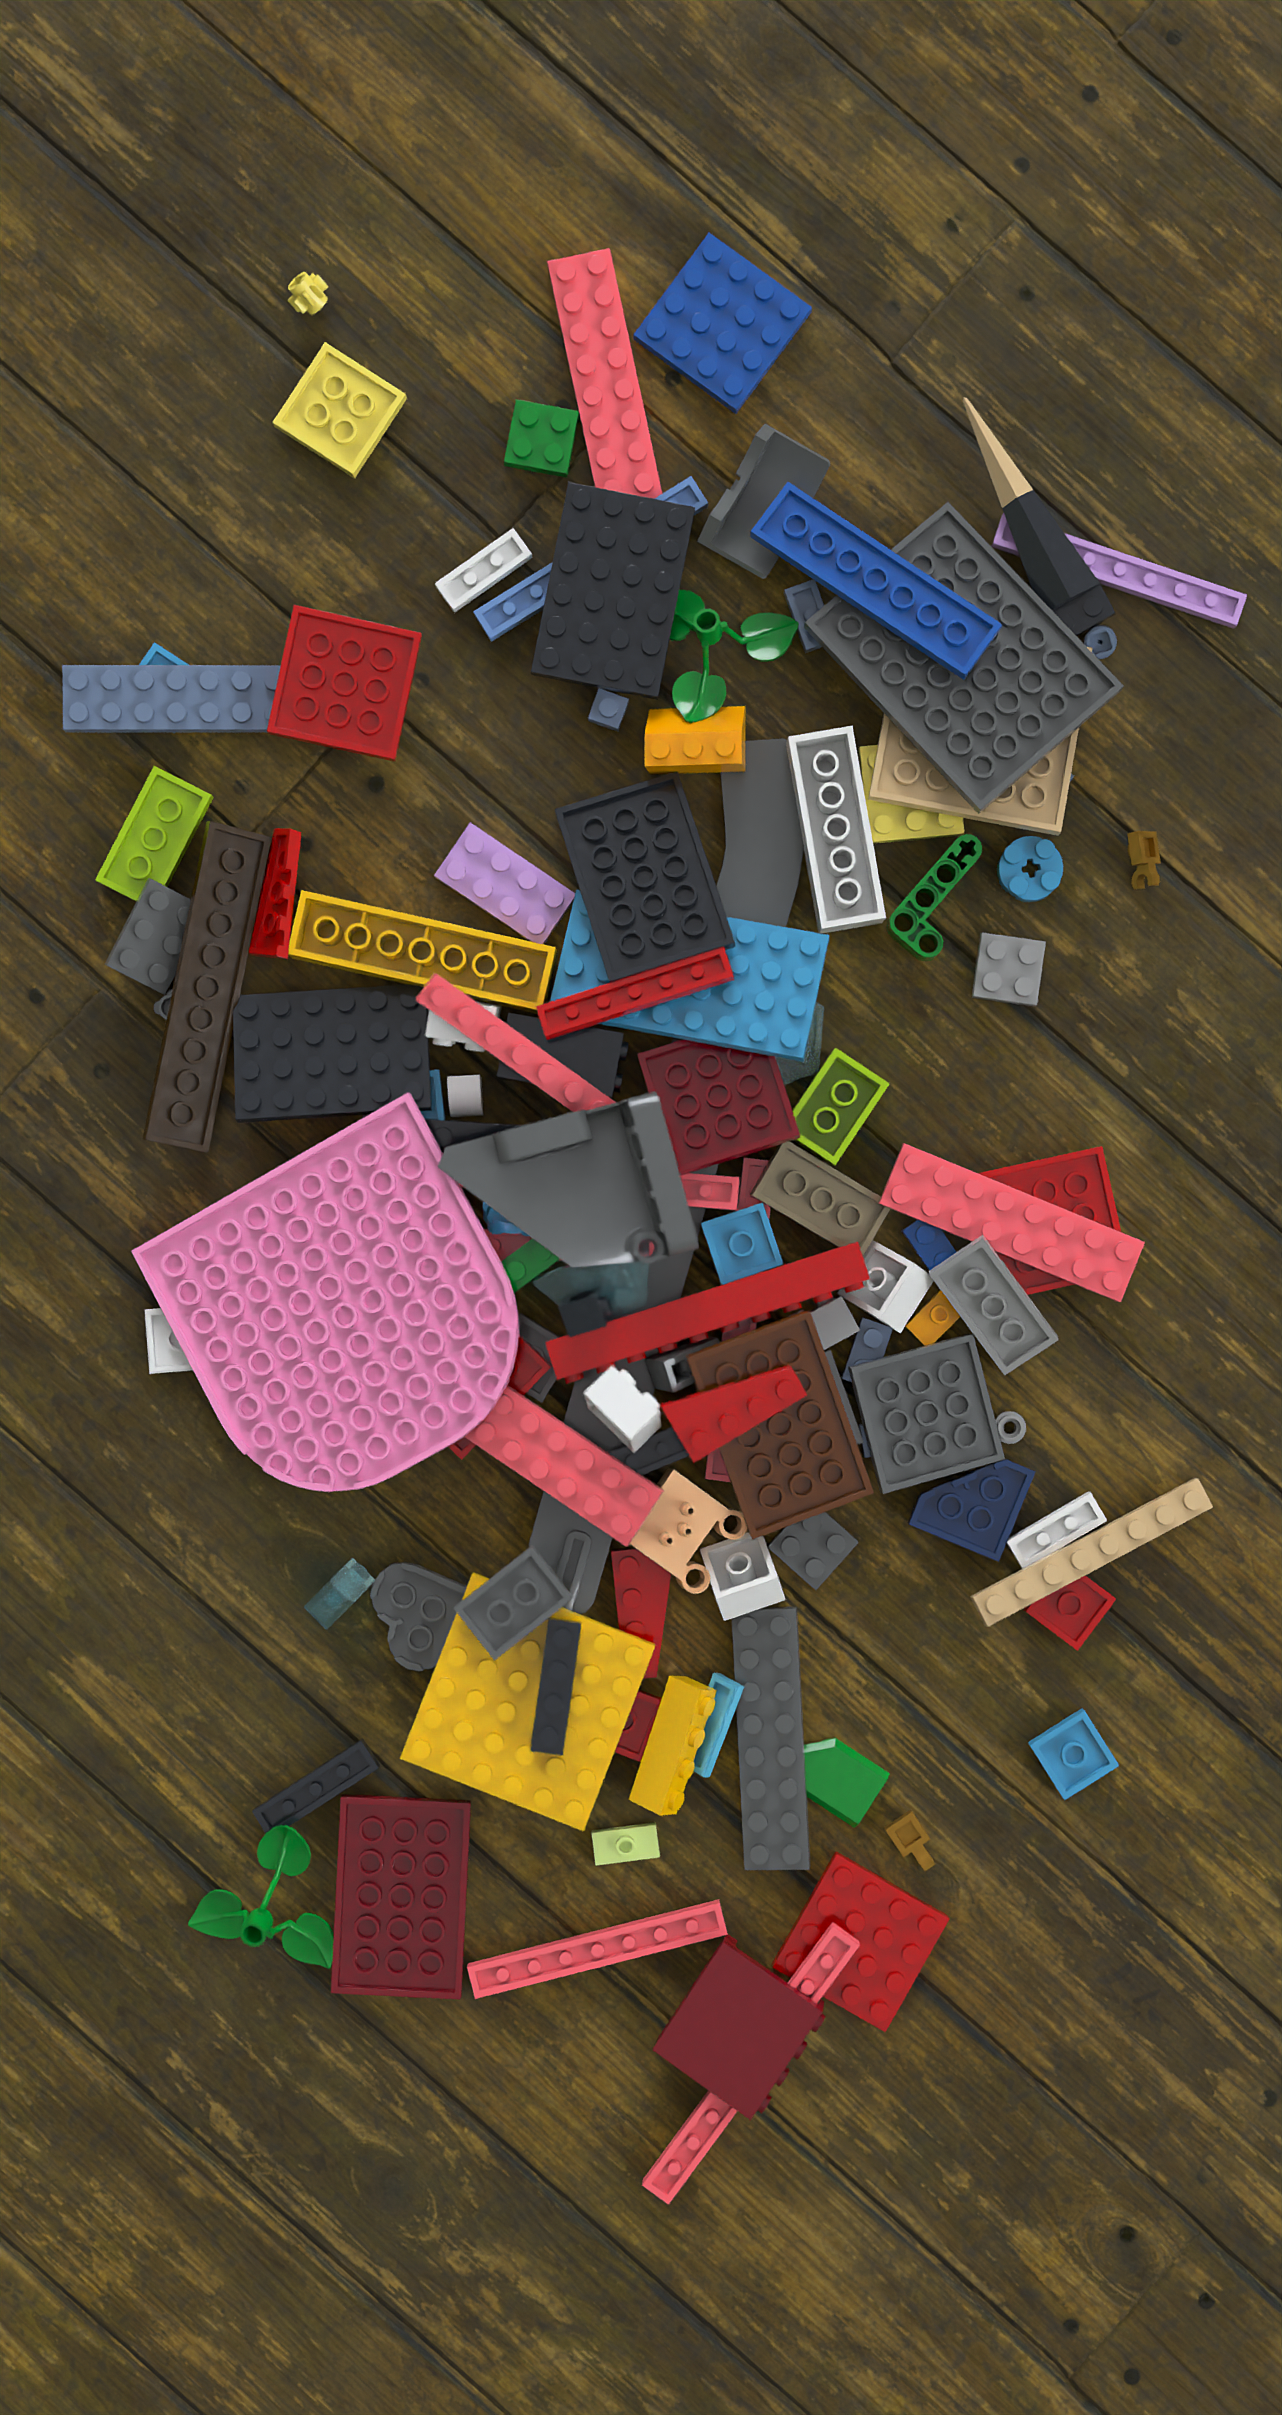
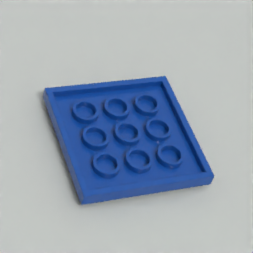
[633,233,812,414]

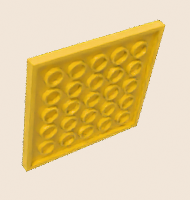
[400,1572,655,1831]

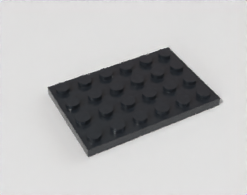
[531,482,695,700]
[554,771,736,983]
[233,984,432,1123]

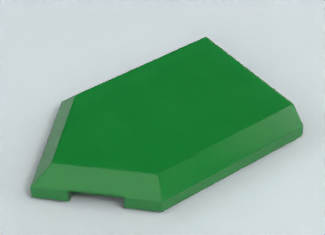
[804,1737,890,1828]

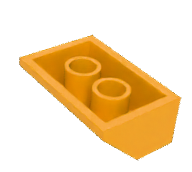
[645,706,746,774]

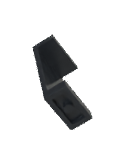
[497,1013,629,1099]

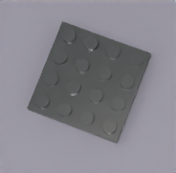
[848,1333,1005,1494]

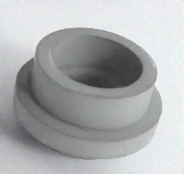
[995,1411,1026,1444]

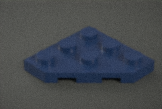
[907,1459,1035,1562]

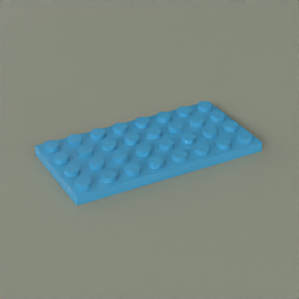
[550,890,829,1062]

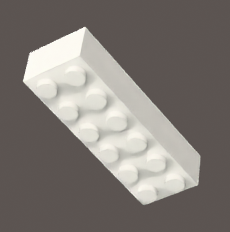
[786,726,886,934]

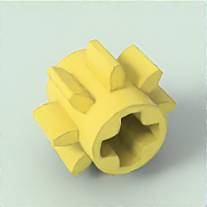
[288,272,328,315]

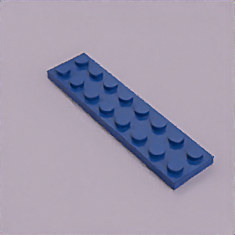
[750,482,1002,680]

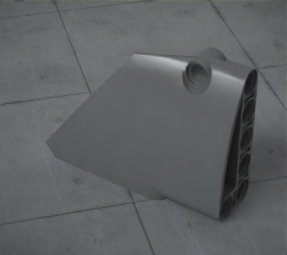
[438,1092,698,1267]

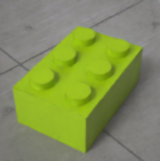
[792,1047,889,1166]

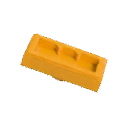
[905,1290,960,1346]

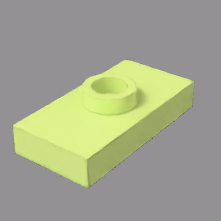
[592,1822,660,1865]

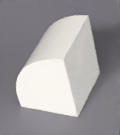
[447,1075,483,1117]

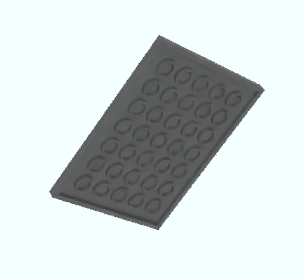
[804,502,1124,814]

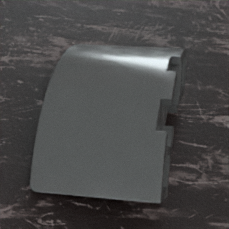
[697,424,830,578]

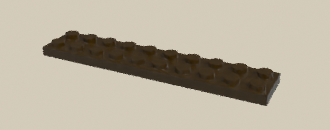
[142,821,272,1152]

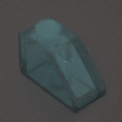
[304,1558,375,1630]

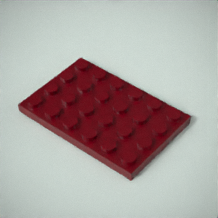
[331,1794,471,2000]

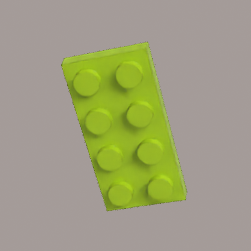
[95,766,214,902]

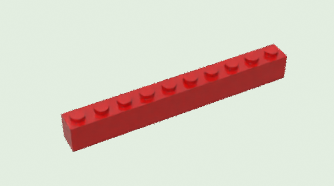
[545,1242,870,1384]

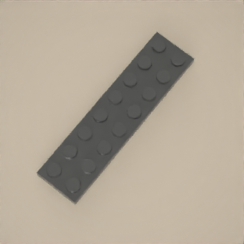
[732,1607,811,1870]

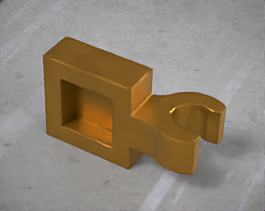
[1127,831,1161,889]
[884,1810,935,1871]

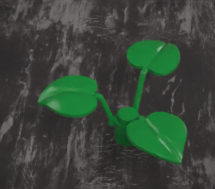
[670,590,799,723]
[188,1825,334,1969]

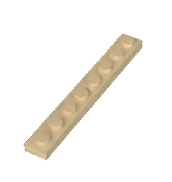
[970,1478,1213,1627]

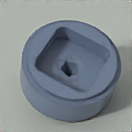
[1084,625,1117,659]

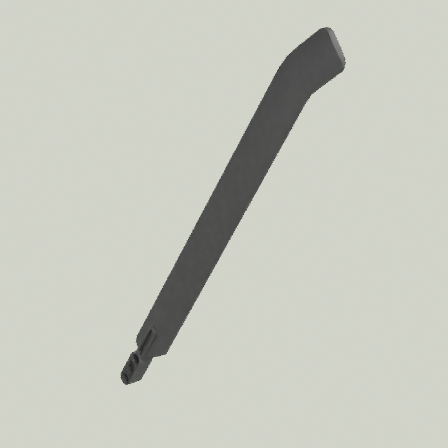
[529,738,804,1614]

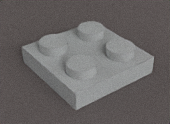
[971,933,1046,1007]

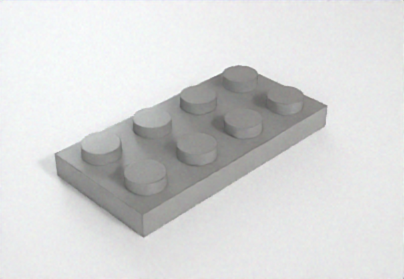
[929,1235,1059,1375]

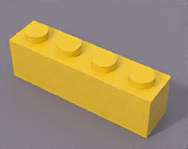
[629,1676,717,1815]

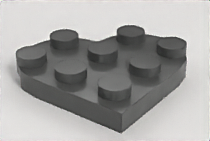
[370,1562,467,1671]

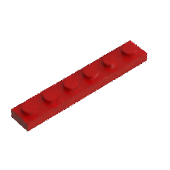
[536,946,734,1040]

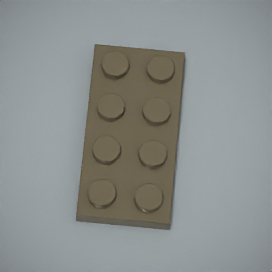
[750,1142,890,1256]

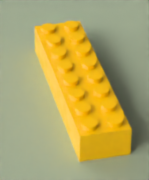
[288,890,557,1014]

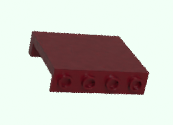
[652,1934,825,2120]

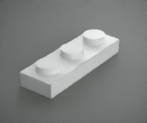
[435,528,532,613]
[1007,1491,1107,1569]

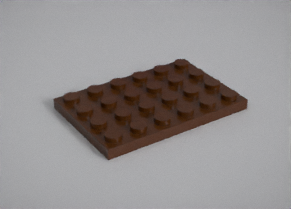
[686,1310,874,1540]

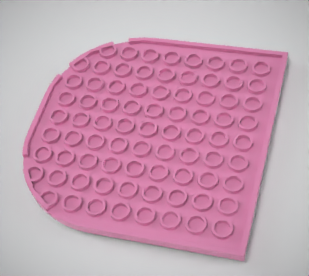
[131,1093,519,1492]

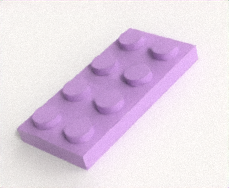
[434,822,575,944]

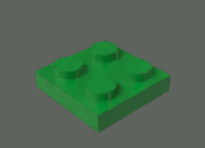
[504,399,579,478]

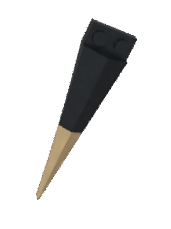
[963,397,1116,636]

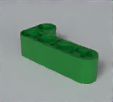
[886,834,982,962]

